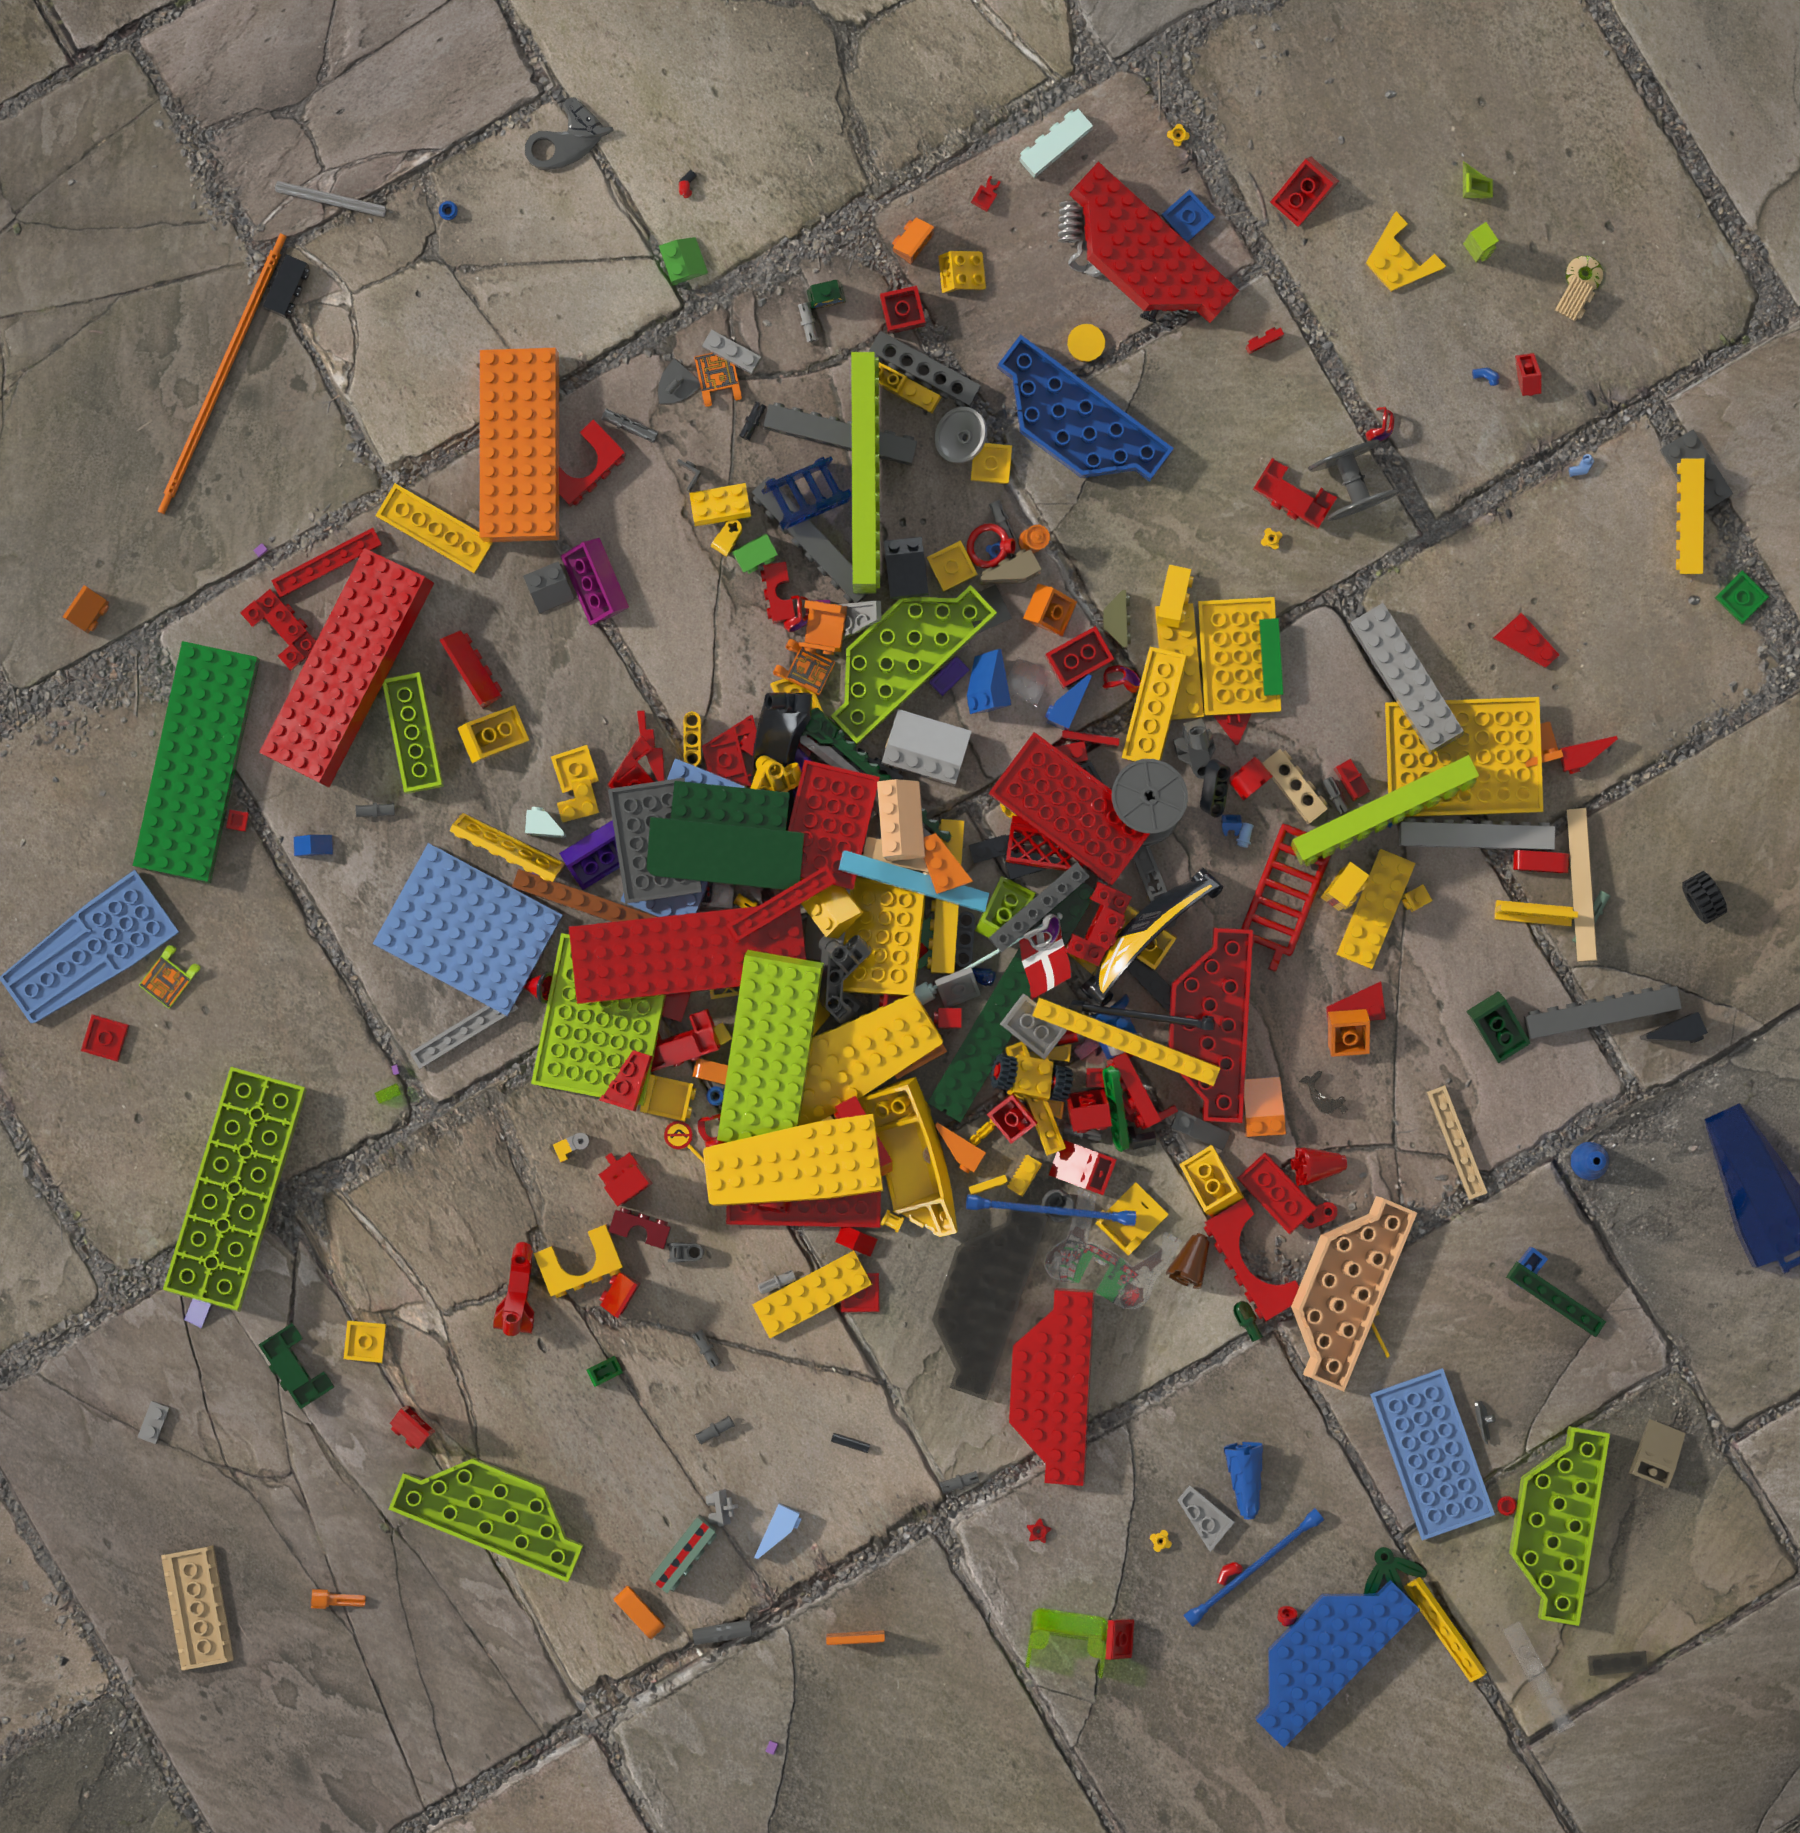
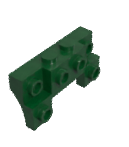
[258,1323,335,1410]

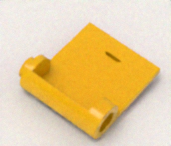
[1095,1182,1169,1255]

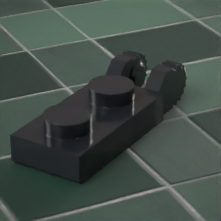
[969,832,1025,864]

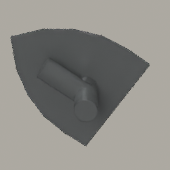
[658,358,700,404]

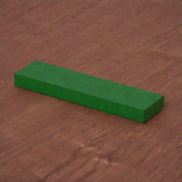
[1259,618,1283,696]

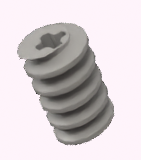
[1058,201,1083,243]

